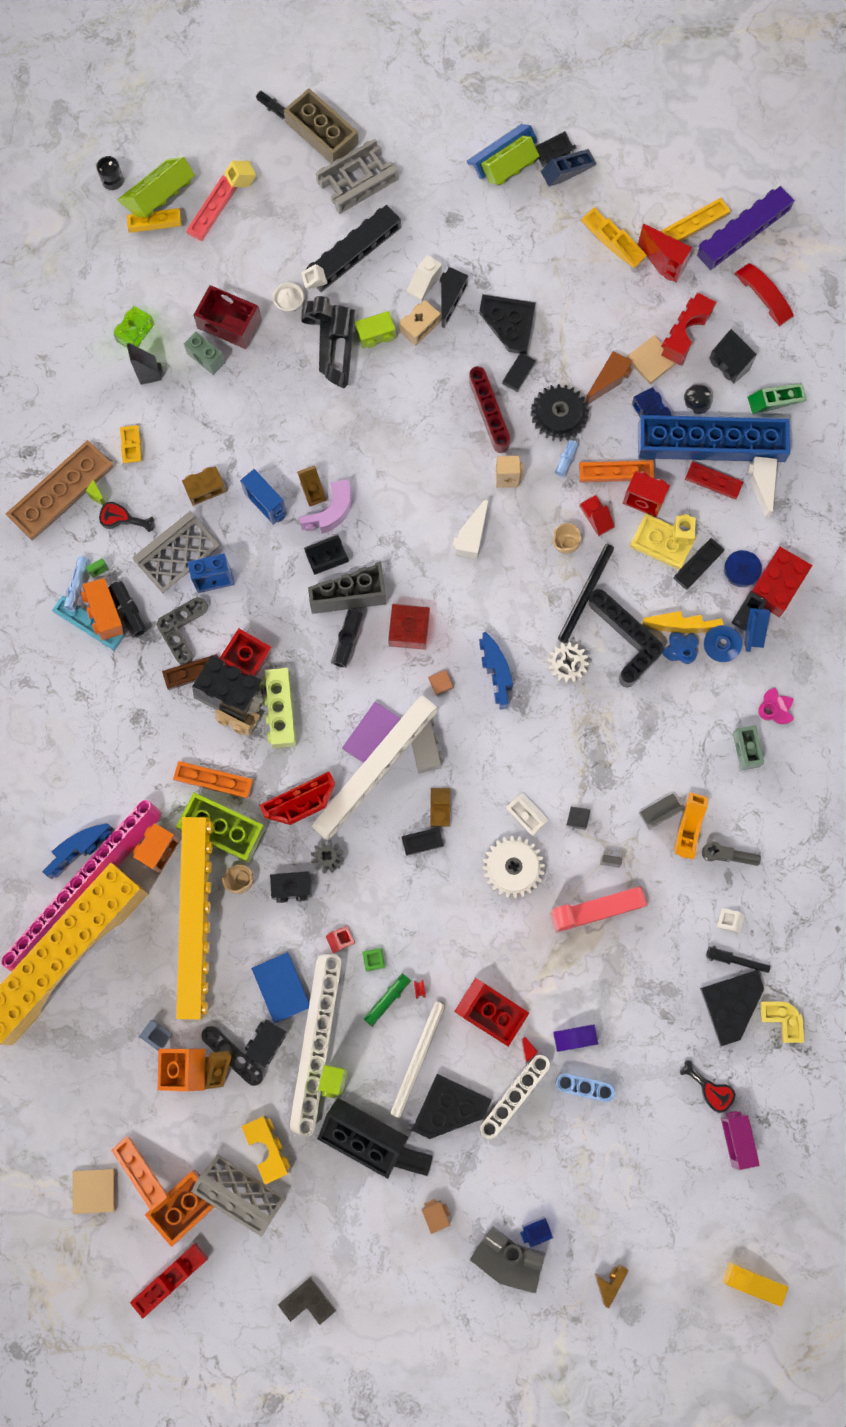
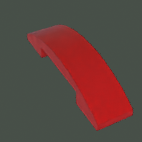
[735,263,794,327]

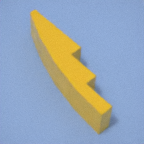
[580,207,647,268]
[642,611,723,633]

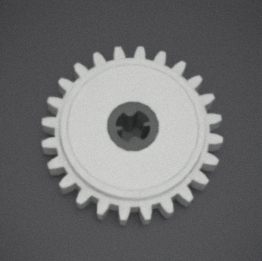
[482,836,545,899]

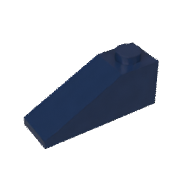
[540,149,597,187]

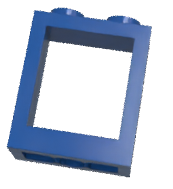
[240,469,287,525]
[187,553,234,593]

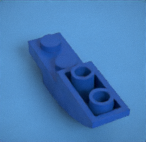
[479,632,513,709]
[42,823,114,879]

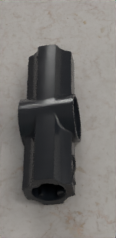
[108,581,147,638]
[331,609,364,668]

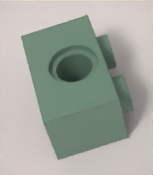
[184,331,225,375]
[733,725,764,770]

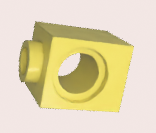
[673,514,696,545]

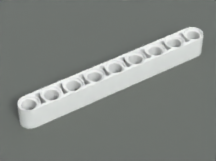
[312,695,438,841]
[290,954,341,1137]

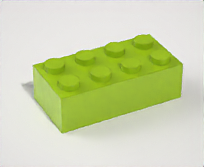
[176,792,266,863]

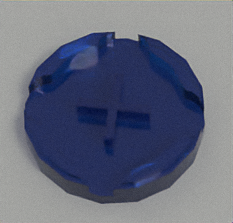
[724,550,762,588]

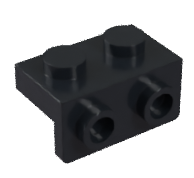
[535,131,577,167]
[304,535,349,575]

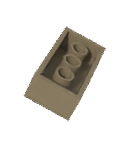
[284,88,359,164]

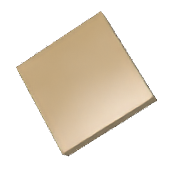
[627,335,677,385]
[73,1169,115,1214]

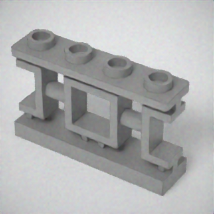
[316,139,399,214]

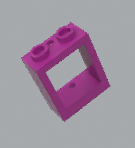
[721,1111,760,1170]

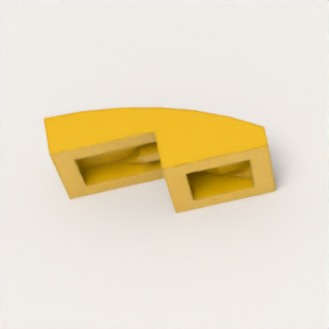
[120,425,142,463]

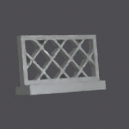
[132,510,220,594]
[191,1154,286,1237]

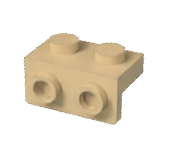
[215,709,260,736]

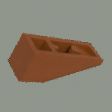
[585,351,633,404]

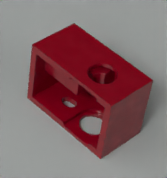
[193,285,262,349]

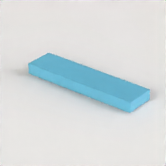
[52,595,125,651]

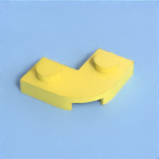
[760,1002,804,1043]

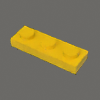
[127,208,182,233]

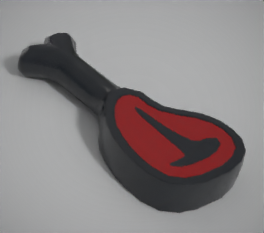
[99,502,154,532]
[680,1060,736,1113]

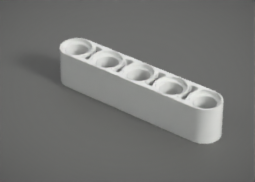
[480,1055,550,1139]

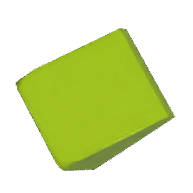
[86,480,106,506]

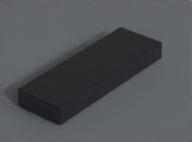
[673,538,725,590]

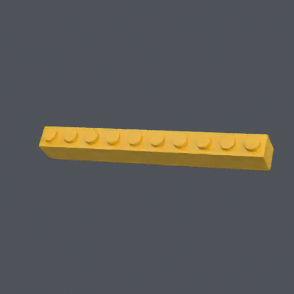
[176,817,213,1020]

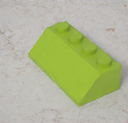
[117,157,195,218]

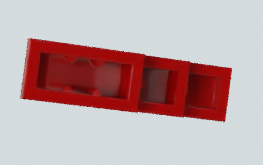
[130,1243,209,1319]

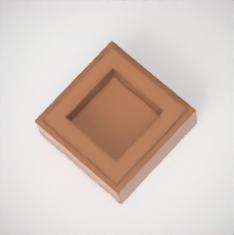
[428,670,453,695]

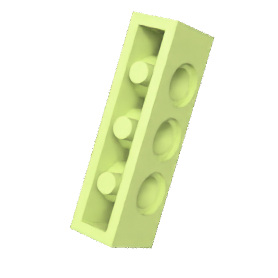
[262,668,296,749]

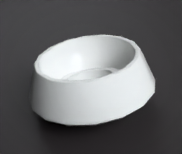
[273,282,304,313]

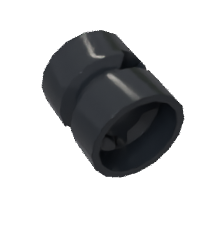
[96,156,124,190]

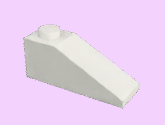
[747,457,777,518]
[452,500,488,559]

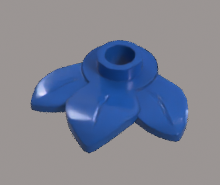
[662,632,698,664]

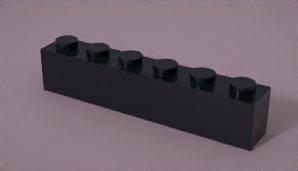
[306,204,401,292]

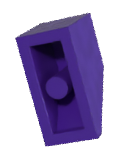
[553,1024,599,1052]

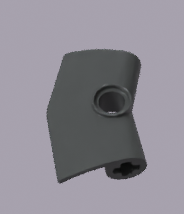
[470,1226,545,1293]

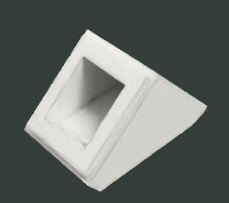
[302,264,327,289]
[717,908,745,934]

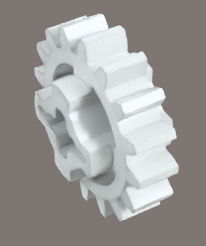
[547,642,589,684]

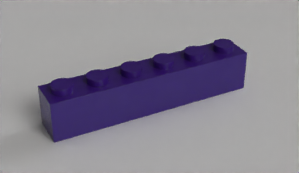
[697,186,795,270]

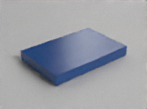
[251,952,310,1024]

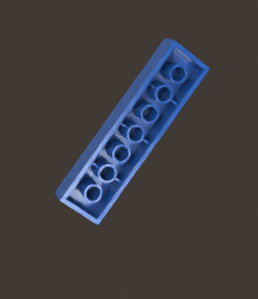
[638,415,790,462]

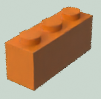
[81,578,123,641]

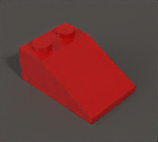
[638,224,692,283]
[454,978,529,1047]

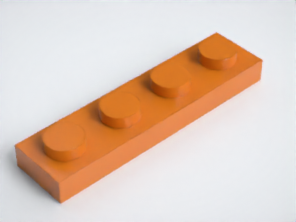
[579,460,654,482]
[173,761,253,799]
[111,1136,171,1214]

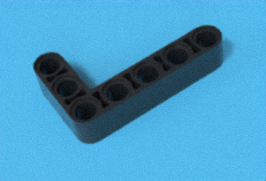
[588,589,664,688]

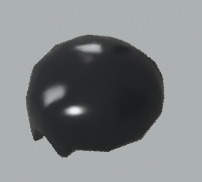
[684,384,712,414]

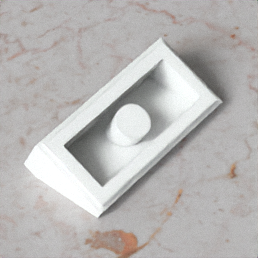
[506,793,549,836]

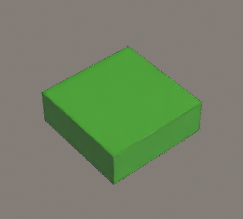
[86,558,109,578]
[362,948,385,972]

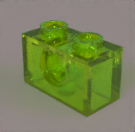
[113,305,154,348]

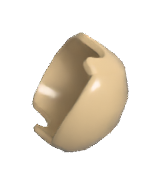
[553,523,581,554]
[222,864,254,894]

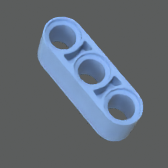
[555,1074,615,1102]

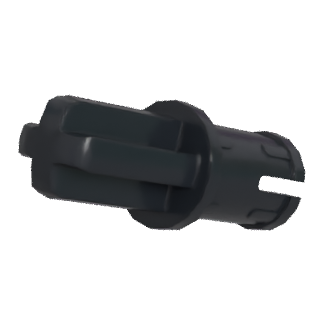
[256,91,285,119]

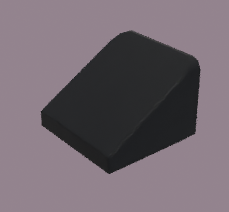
[566,806,591,830]

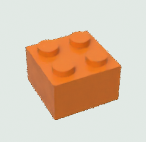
[133,823,181,874]
[157,1048,205,1091]

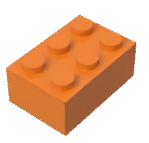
[145,1169,215,1247]

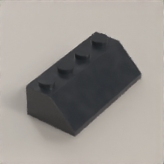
[317,1097,409,1179]

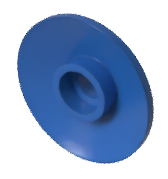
[704,625,742,662]

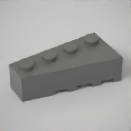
[308,561,386,614]

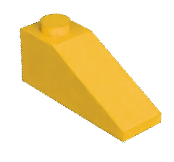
[722,1262,789,1307]

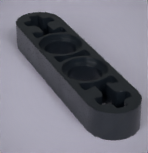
[201,1026,264,1086]

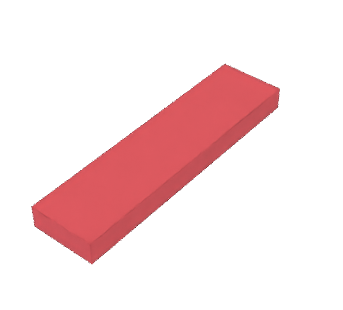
[186,175,238,241]

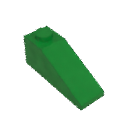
[747,383,807,414]

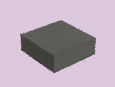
[600,855,622,868]

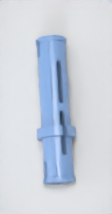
[63,556,90,612]

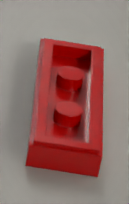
[684,461,744,500]

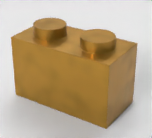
[182,466,227,506]

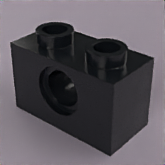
[270,871,312,903]

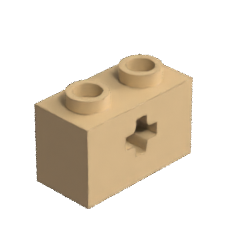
[400,300,441,346]
[495,456,523,488]

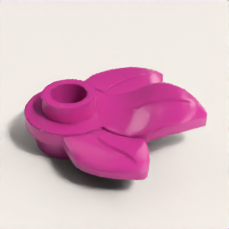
[758,688,794,725]

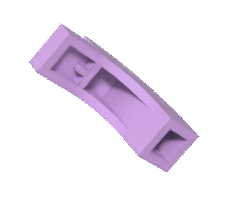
[299,479,352,534]

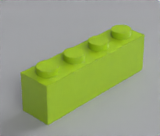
[318,1065,349,1098]

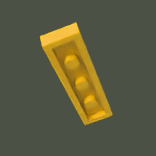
[661,198,731,242]

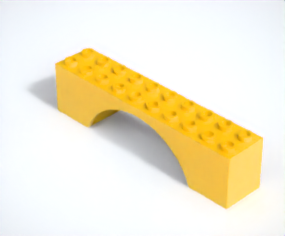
[0,863,149,1045]

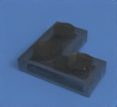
[278,1276,336,1325]

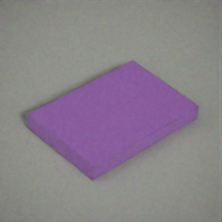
[342,702,401,763]

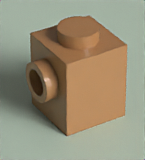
[422,1199,451,1234]

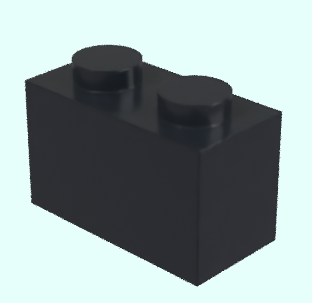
[245,1020,288,1068]

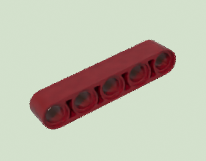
[469,366,510,453]

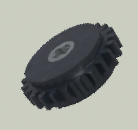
[530,384,589,442]

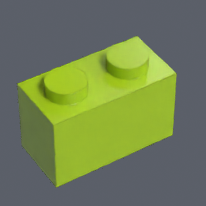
[355,311,396,349]

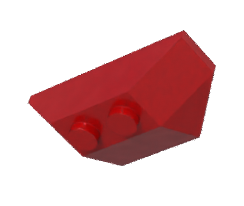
[259,771,336,825]

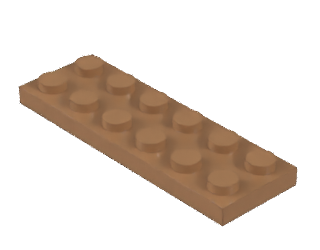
[6,440,114,541]

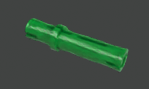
[363,973,412,1027]

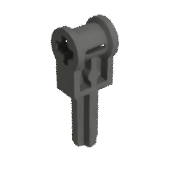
[702,842,761,866]

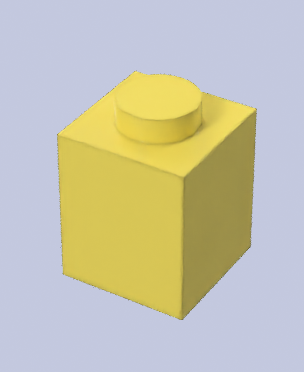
[224,161,256,187]

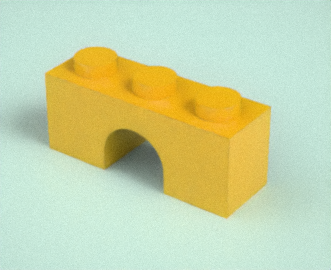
[241,1115,291,1185]

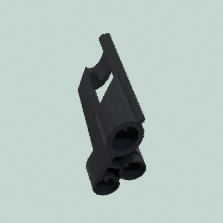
[301,296,355,389]

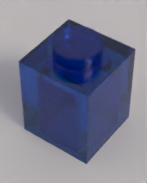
[520,1216,553,1248]

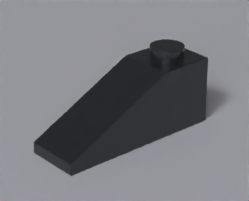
[439,267,468,328]
[127,343,163,385]

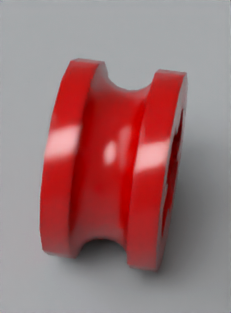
[414,980,426,999]

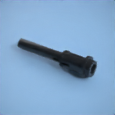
[706,946,770,973]

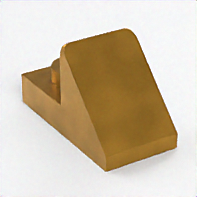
[297,466,327,507]
[430,788,450,827]
[204,1051,231,1090]
[595,1264,629,1309]

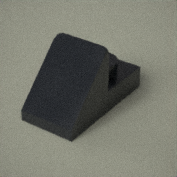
[731,591,767,631]

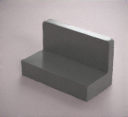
[639,794,685,830]

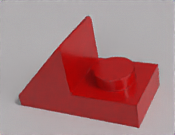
[579,495,615,537]

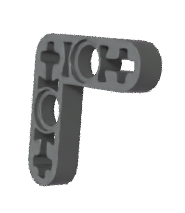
[157,597,208,665]

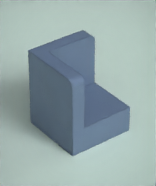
[139,1020,173,1051]

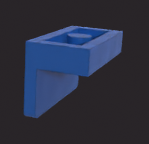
[744,608,770,652]

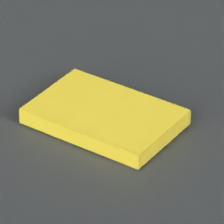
[630,513,696,570]

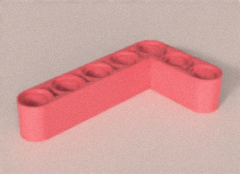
[550,886,648,933]

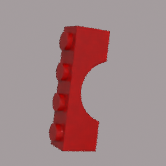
[661,292,716,365]

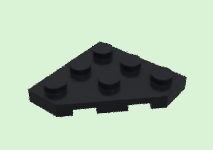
[479,294,536,355]
[700,970,764,1046]
[411,1074,492,1139]

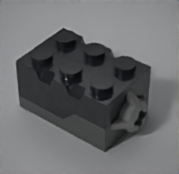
[192,655,264,723]

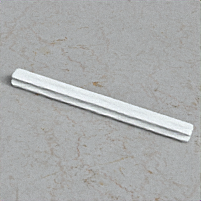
[391,1002,445,1118]

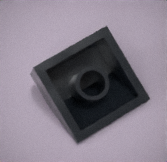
[709,329,757,383]

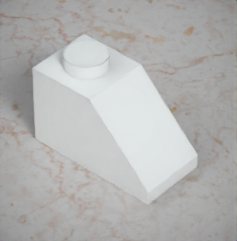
[407,255,442,301]

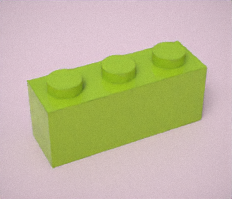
[481,136,539,185]

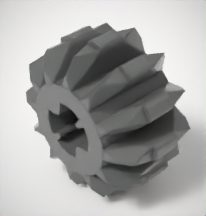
[311,840,344,874]

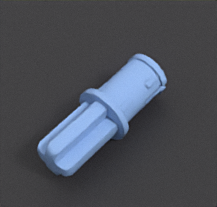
[555,440,578,477]

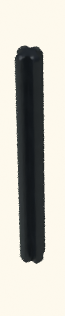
[558,544,614,643]

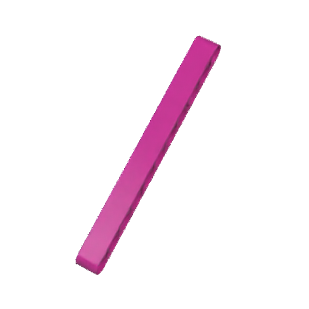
[1,800,161,972]

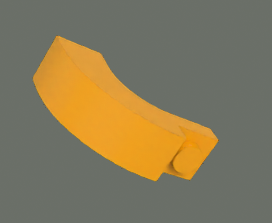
[673,792,708,860]

